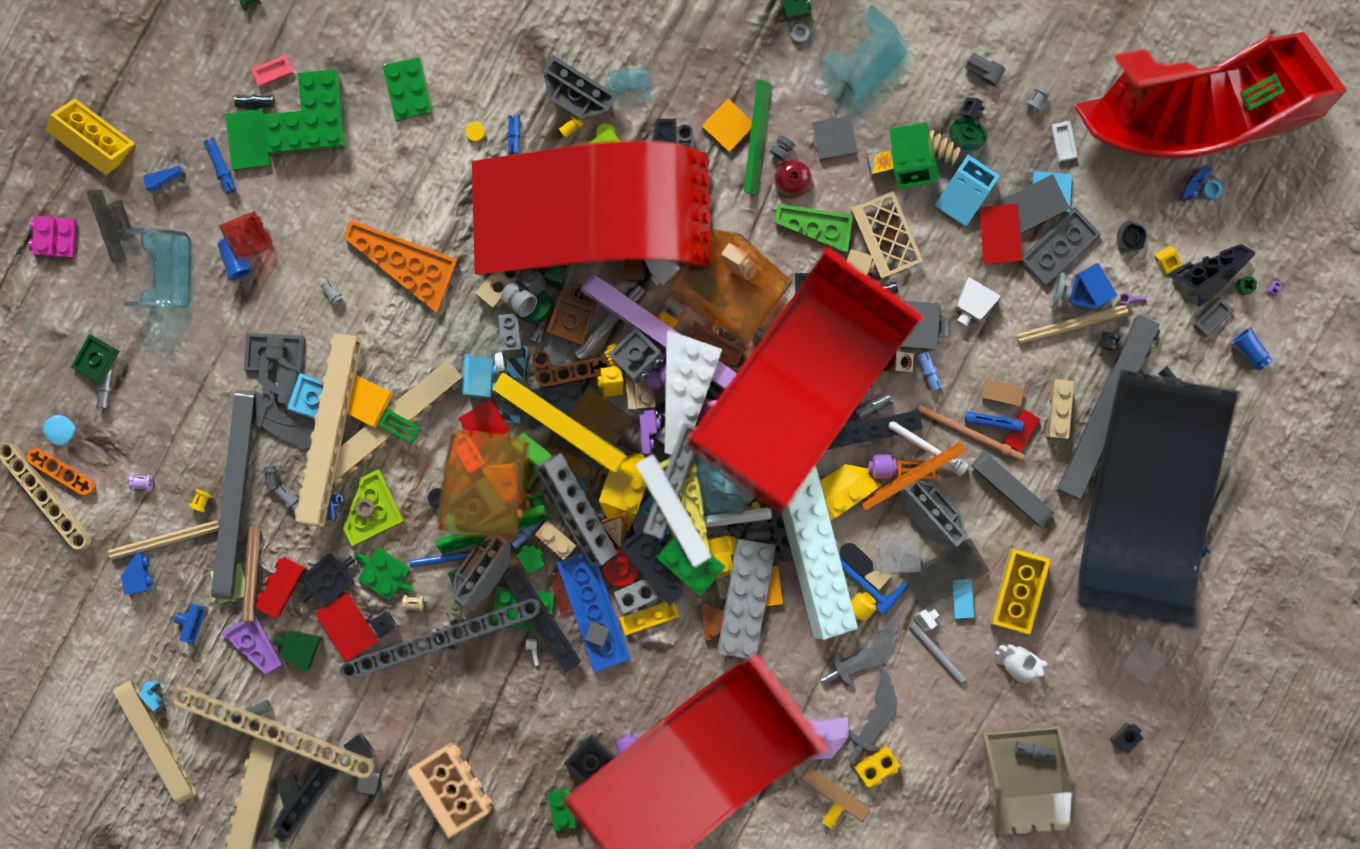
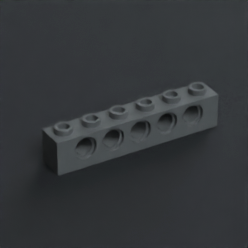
[535,454,617,567]

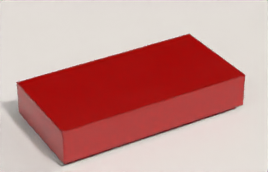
[1003,409,1040,452]

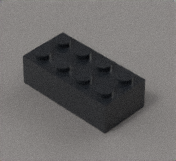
[564,733,616,783]

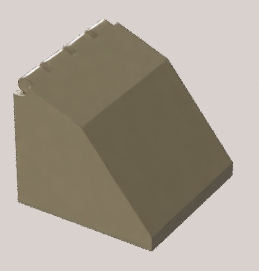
[983,726,1075,836]

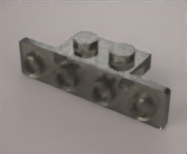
[87,190,134,262]

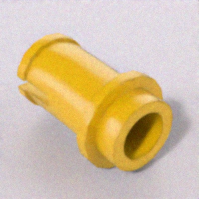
[559,116,584,138]
[822,803,844,828]

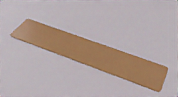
[801,767,870,821]

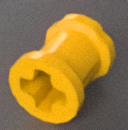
[188,488,212,513]

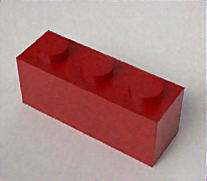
[255,556,307,618]

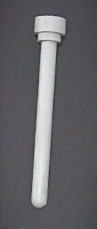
[889,422,968,476]

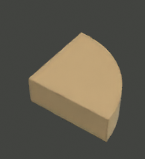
[864,571,891,590]

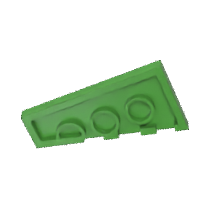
[775,204,853,253]

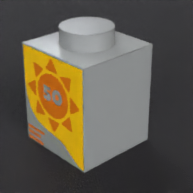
[866,150,894,177]

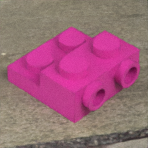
[29,216,77,258]

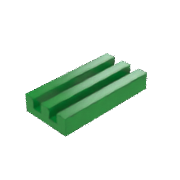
[1239,74,1284,110]
[378,409,421,445]

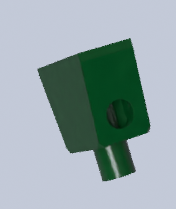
[544,264,572,291]
[272,630,322,671]

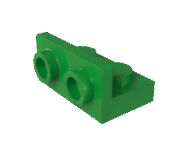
[547,788,578,831]

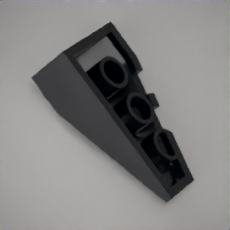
[1171,244,1255,307]

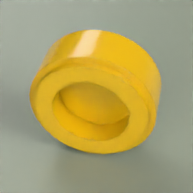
[466,122,485,142]

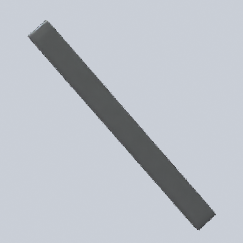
[211,390,256,600]
[340,599,541,680]

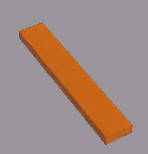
[862,441,966,510]

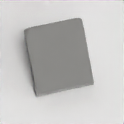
[356,770,380,794]

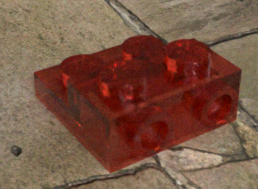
[219,211,272,261]

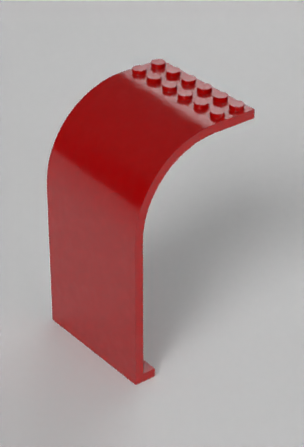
[472,141,713,277]
[684,247,924,515]
[562,654,828,849]

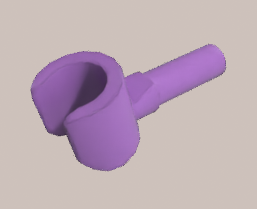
[1120,292,1146,305]

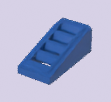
[143,166,185,193]

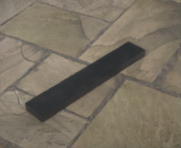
[502,565,582,672]

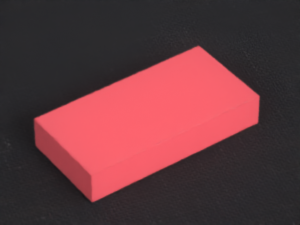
[251,55,294,88]

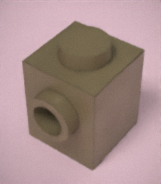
[442,595,471,622]

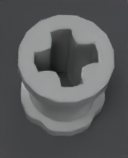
[1026,87,1050,112]

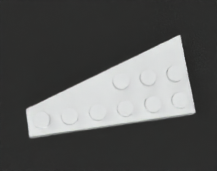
[664,330,722,454]

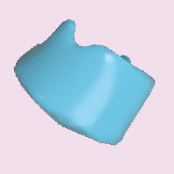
[43,415,75,446]

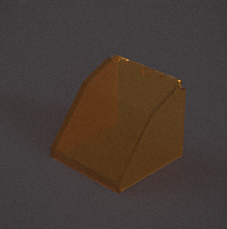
[669,229,793,343]
[437,429,530,540]

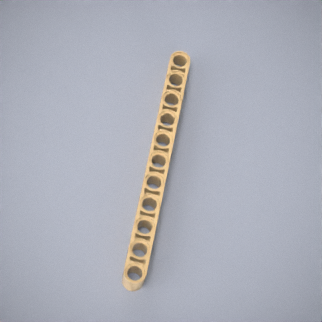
[173,688,375,778]

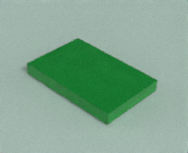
[225,109,271,171]

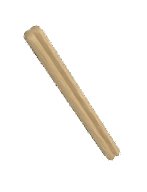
[1017,305,1128,344]
[108,521,219,560]

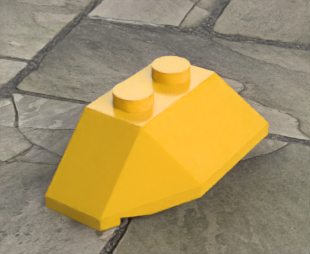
[599,452,649,531]
[820,464,882,521]

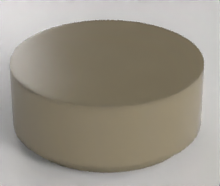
[355,498,375,518]

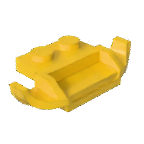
[707,535,744,578]

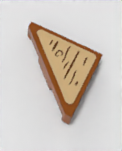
[600,511,628,550]

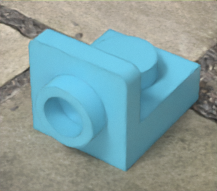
[138,680,163,711]

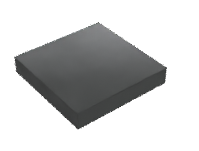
[812,115,857,160]

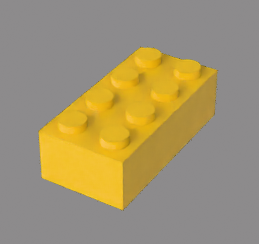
[990,549,1051,634]

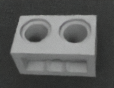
[614,578,659,615]

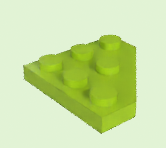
[343,469,404,546]

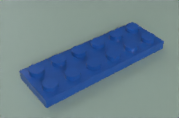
[556,553,630,672]

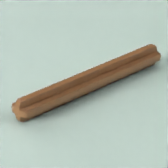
[242,527,260,622]

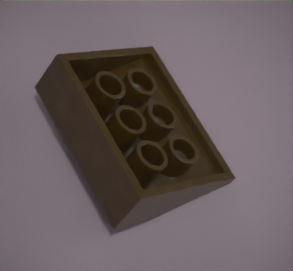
[546,387,636,484]

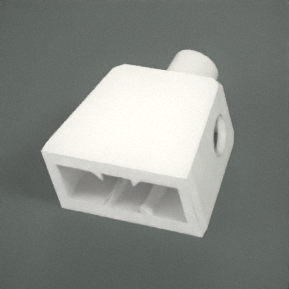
[955,278,1000,327]

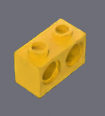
[854,745,900,788]

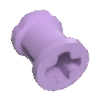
[129,474,153,492]

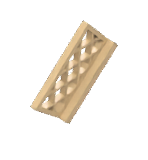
[850,191,923,280]

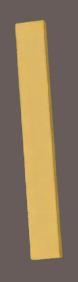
[492,373,627,473]

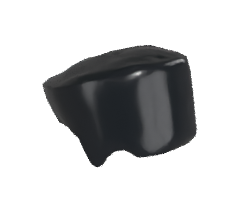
[1116,221,1147,252]

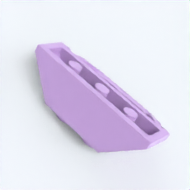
[808,717,849,760]

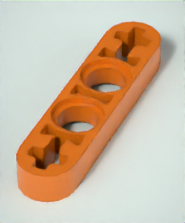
[27,448,95,495]

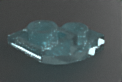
[608,69,651,91]

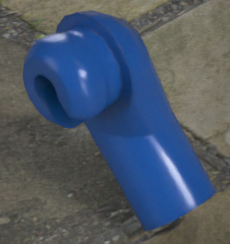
[327,493,344,521]

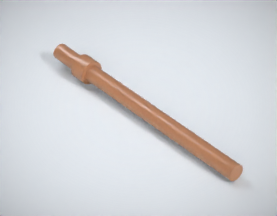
[918,405,1024,461]

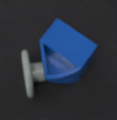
[1050,262,1118,311]

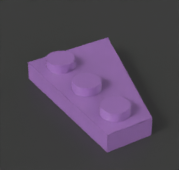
[221,614,283,674]

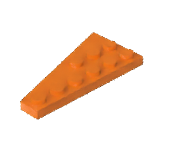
[344,220,458,314]

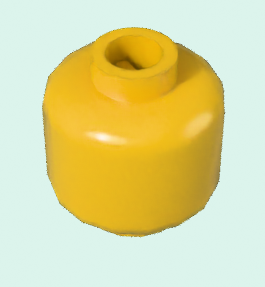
[851,592,876,621]

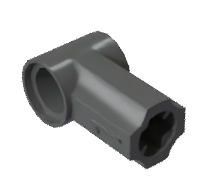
[965,52,1006,87]

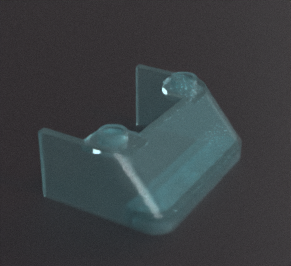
[124,227,191,309]

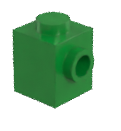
[517,544,546,575]

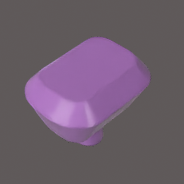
[1268,281,1282,296]

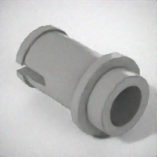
[320,279,343,305]

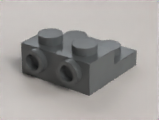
[608,327,665,384]

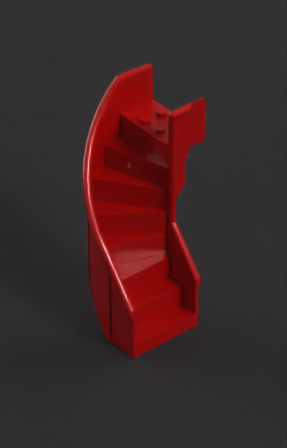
[1074,32,1347,159]

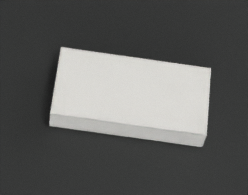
[1051,121,1078,163]

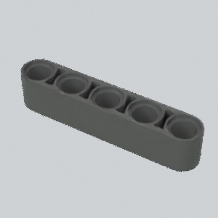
[971,451,1054,528]

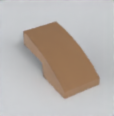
[981,379,1025,407]

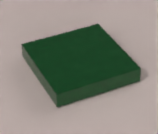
[71,334,120,385]

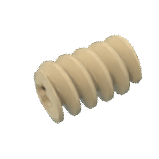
[930,129,961,168]

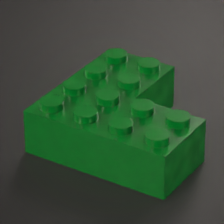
[263,69,346,156]

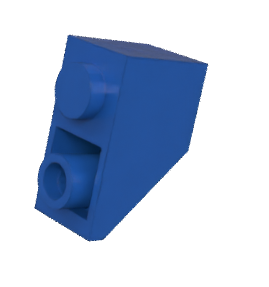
[121,553,153,595]

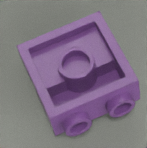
[640,410,661,455]

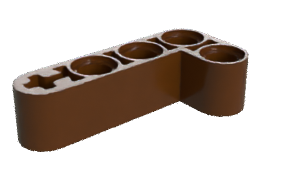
[532,350,610,387]

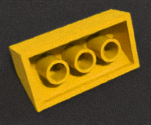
[45,98,135,175]

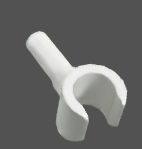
[526,639,539,666]

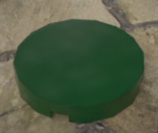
[949,118,987,151]
[518,289,553,324]

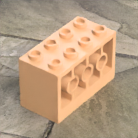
[408,742,493,837]

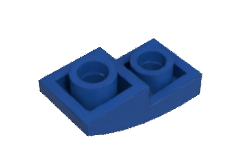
[1179,164,1212,201]

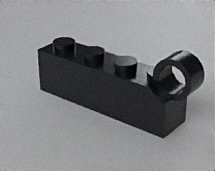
[273,762,338,843]

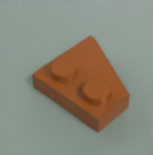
[702,603,724,641]

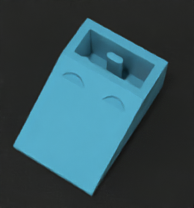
[934,155,1000,226]

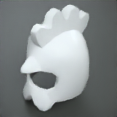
[995,645,1047,684]

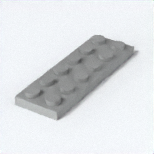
[717,539,776,658]

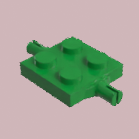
[355,547,414,600]

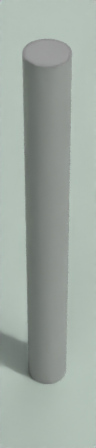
[909,621,966,684]

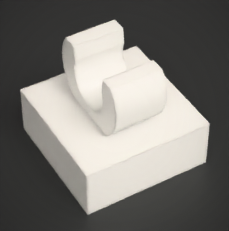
[913,609,939,632]

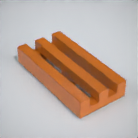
[897,460,936,480]

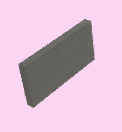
[1021,207,1101,287]

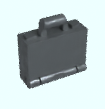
[900,301,949,351]

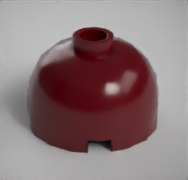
[774,160,812,198]

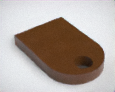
[546,284,596,346]

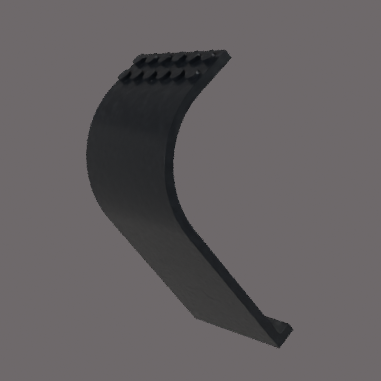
[1076,369,1239,630]

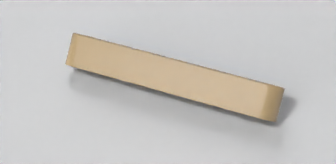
[0,443,91,549]
[114,679,196,805]

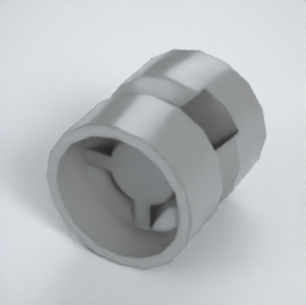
[501,282,537,317]

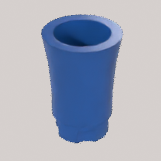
[217,236,253,281]
[1230,327,1272,371]

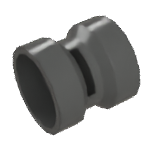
[769,135,795,161]

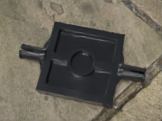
[300,552,356,606]

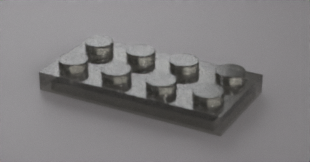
[903,538,990,610]

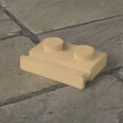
[622,371,656,411]

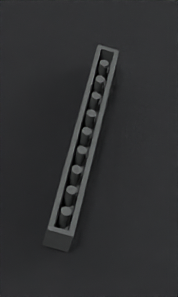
[1057,315,1160,499]

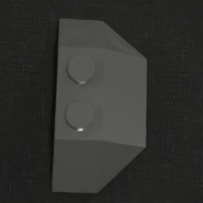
[543,55,618,120]
[903,480,967,548]
[452,533,510,607]

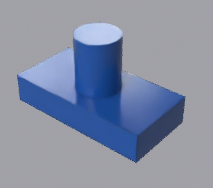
[174,603,207,643]

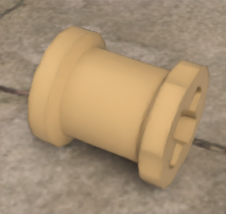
[403,595,424,613]

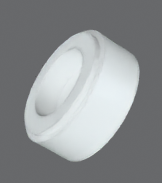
[495,352,506,372]

